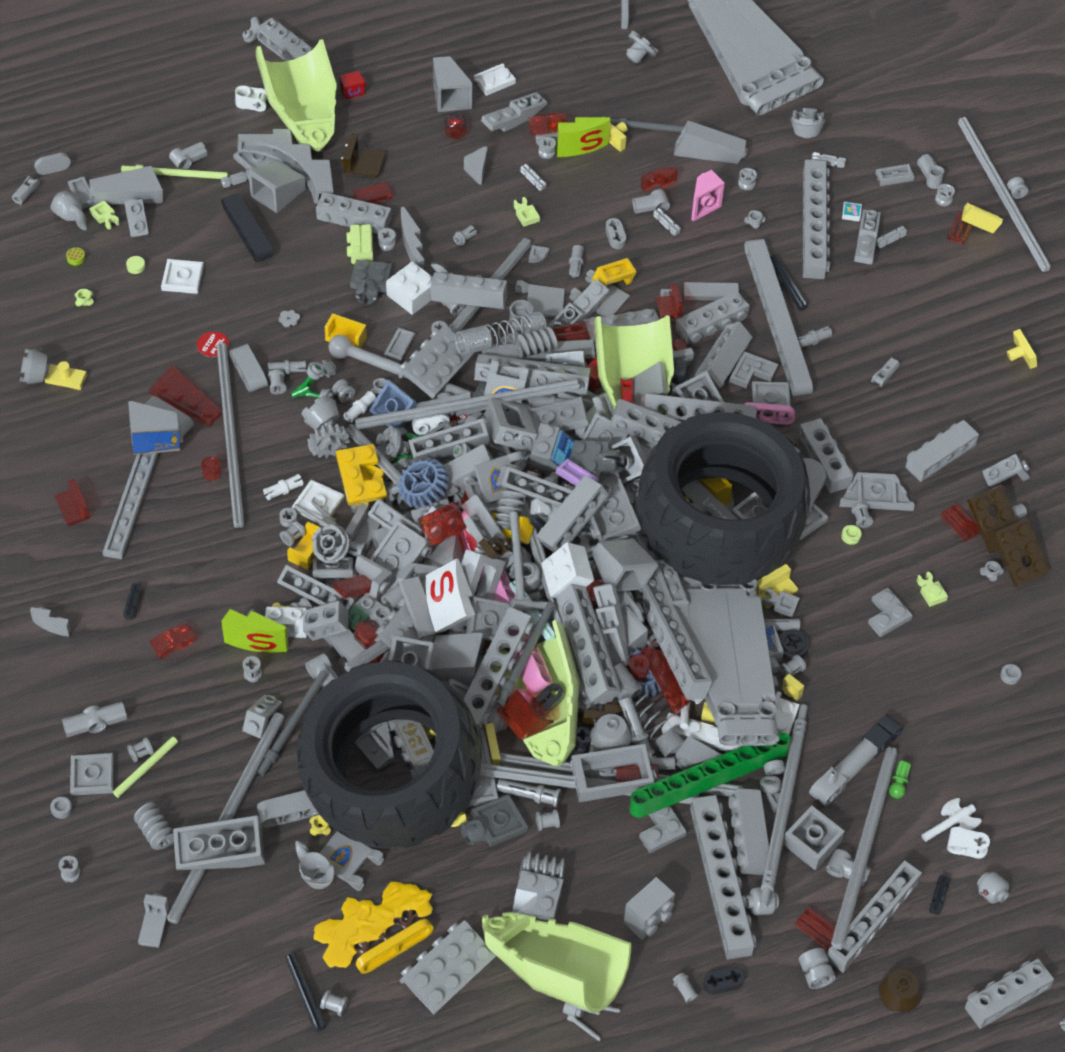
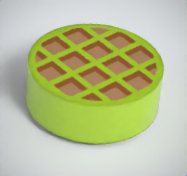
[66,248,85,265]

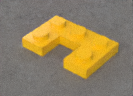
[336,444,387,506]

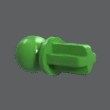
[889,761,911,799]

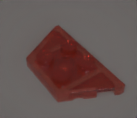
[641,647,692,715]

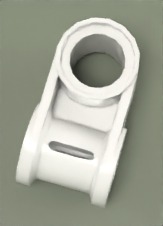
[235,86,268,112]
[947,827,990,859]

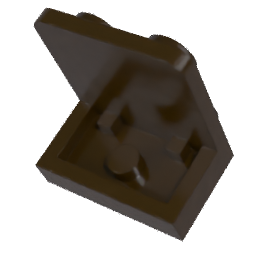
[341,133,385,178]

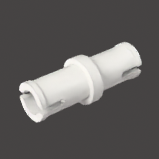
[343,391,376,423]
[263,474,303,500]

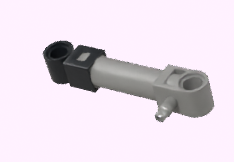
[809,714,904,807]

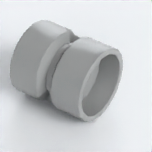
[509,300,533,334]
[798,948,835,989]

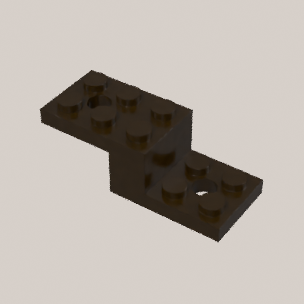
[967,485,1051,587]

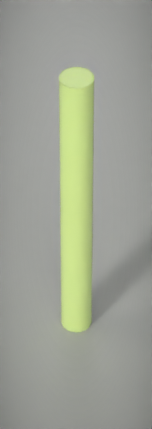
[113,736,178,798]

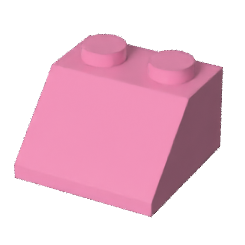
[691,170,724,222]

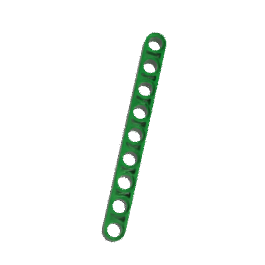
[629,732,791,818]

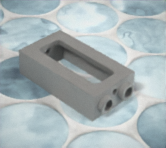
[484,398,537,451]
[459,548,505,626]
[571,744,657,802]

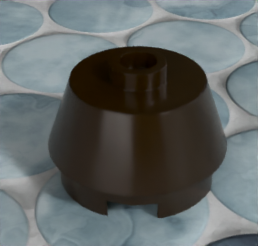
[879,969,922,1013]

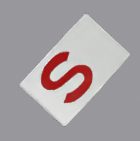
[425,559,475,632]

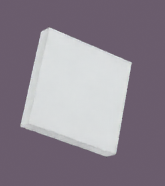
[161,259,204,294]
[291,480,345,523]

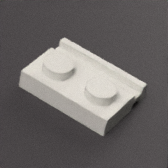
[474,64,516,96]

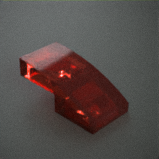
[640,167,678,192]
[149,623,197,659]

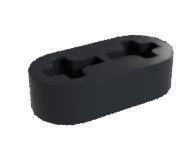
[530,683,564,718]
[703,967,744,995]

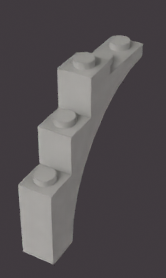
[237,129,333,203]

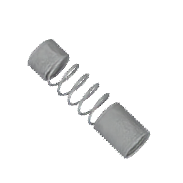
[455,312,547,355]
[613,663,684,757]

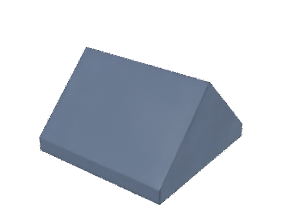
[369,380,416,428]

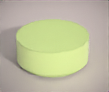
[126,256,145,274]
[841,525,862,545]

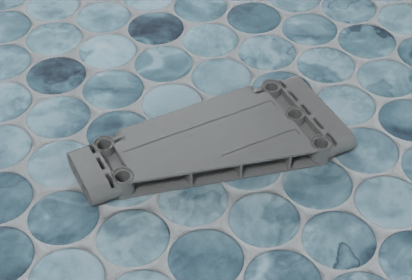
[687,0,824,116]
[675,573,779,746]

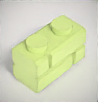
[347,224,373,264]

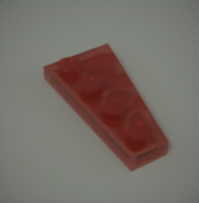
[149,365,222,427]

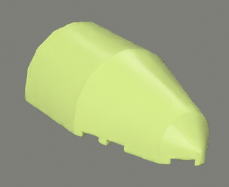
[256,39,337,152]
[594,316,674,415]
[486,620,579,767]
[482,912,631,1013]

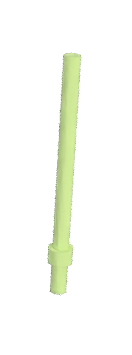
[121,165,228,179]

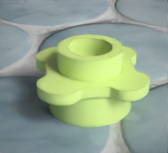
[75,289,94,307]

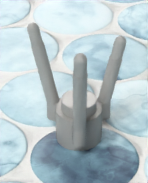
[294,502,338,531]
[563,1002,620,1041]

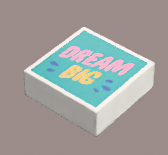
[842,202,862,221]

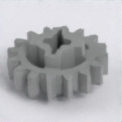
[307,424,350,458]

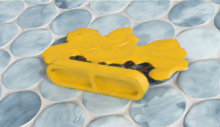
[313,881,434,974]

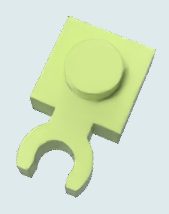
[514,197,540,227]
[89,201,119,230]
[917,572,948,607]

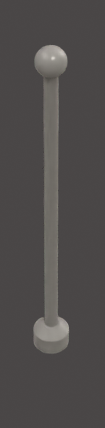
[328,335,582,441]

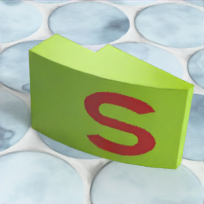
[557,117,610,157]
[222,609,289,653]

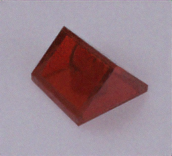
[497,689,554,741]

